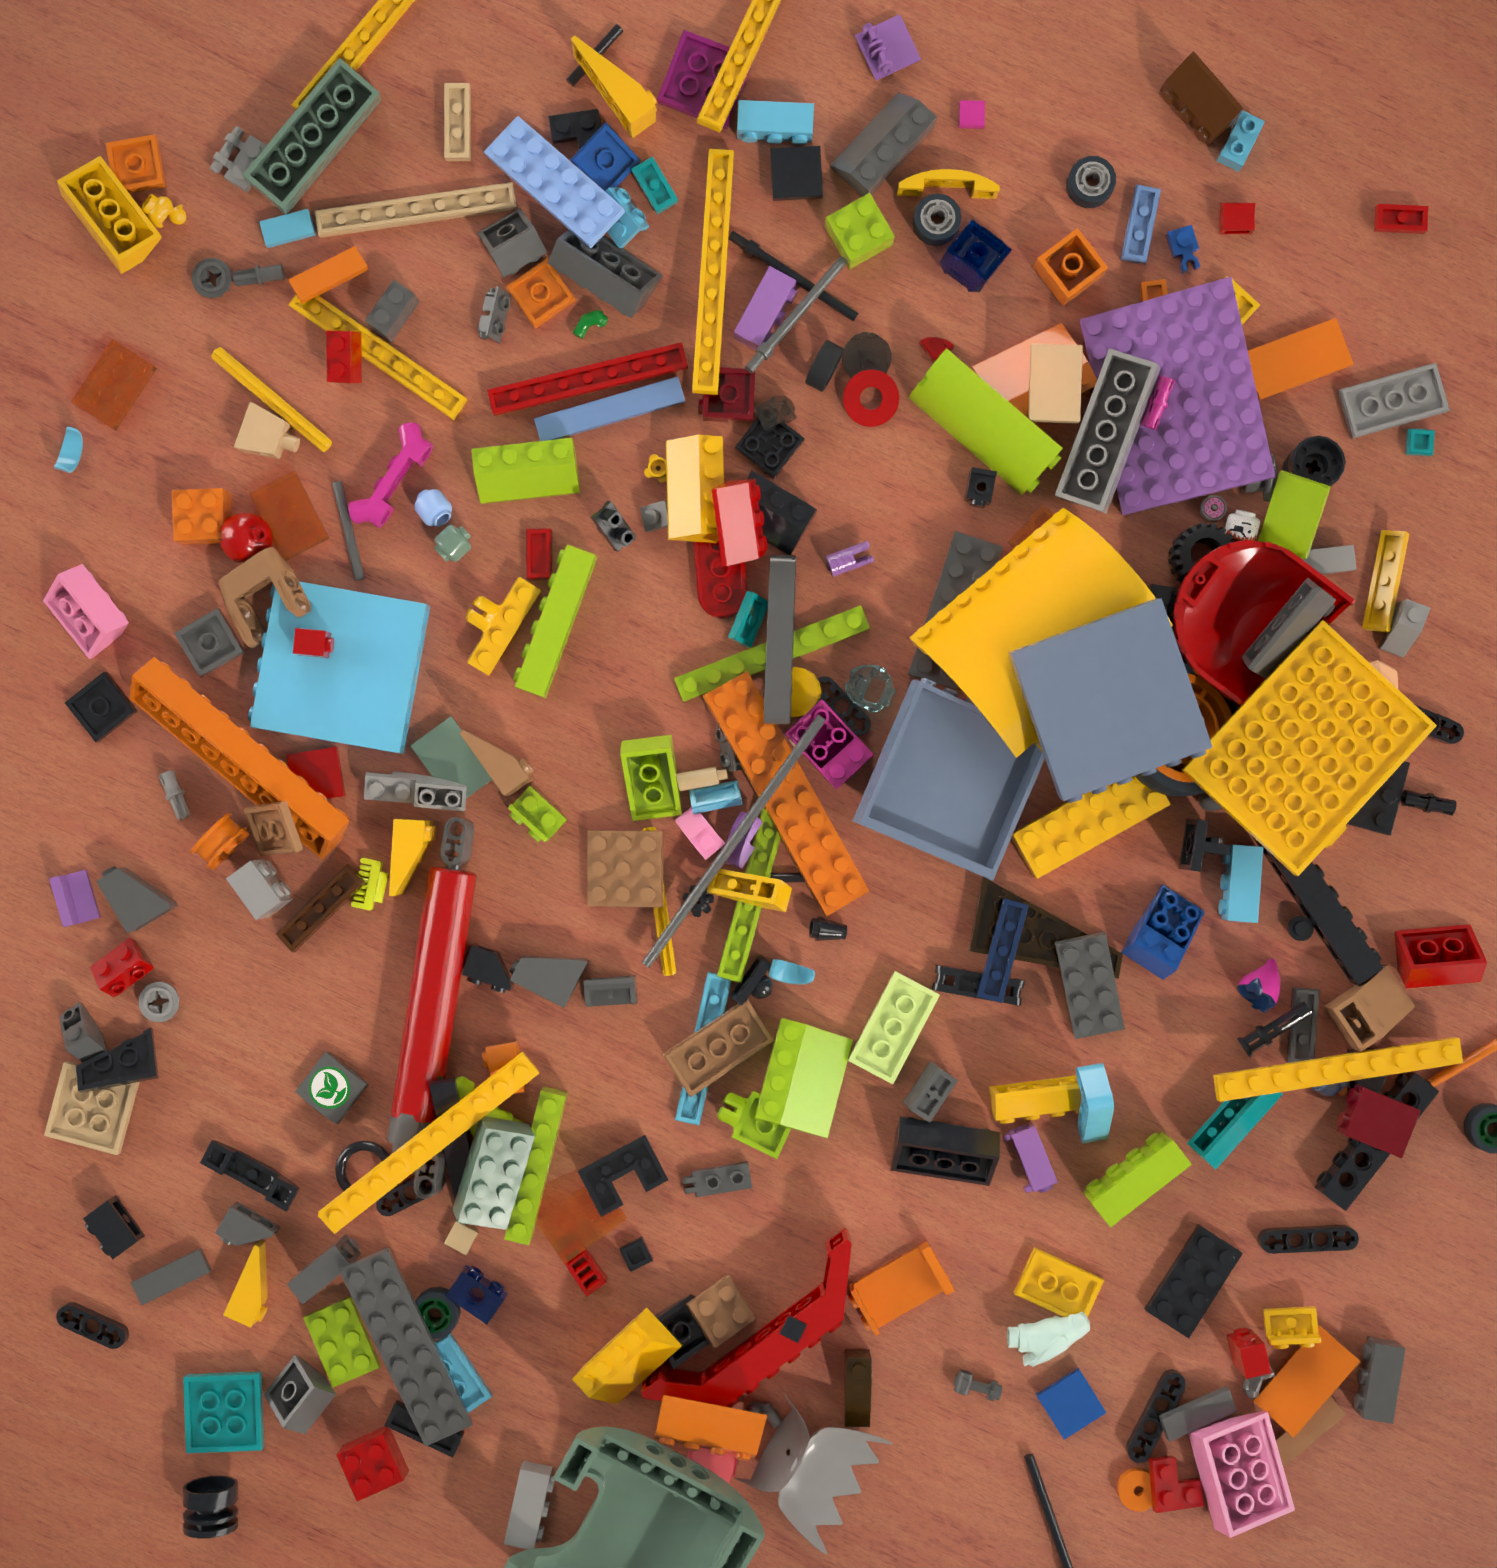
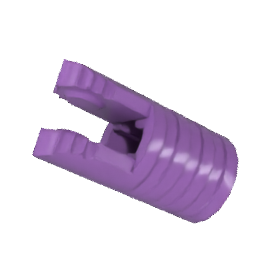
[825,541,874,577]

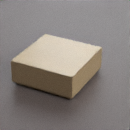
[444,1220,479,1255]

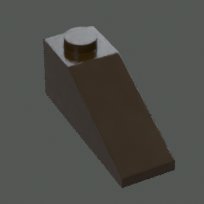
[845,1350,872,1427]

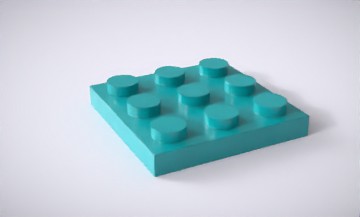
[183,1371,264,1453]

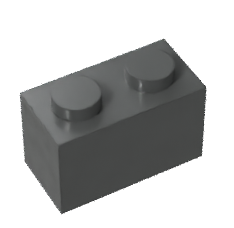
[365,280,419,342]

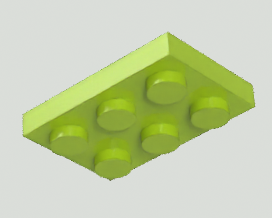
[303,1296,381,1388]

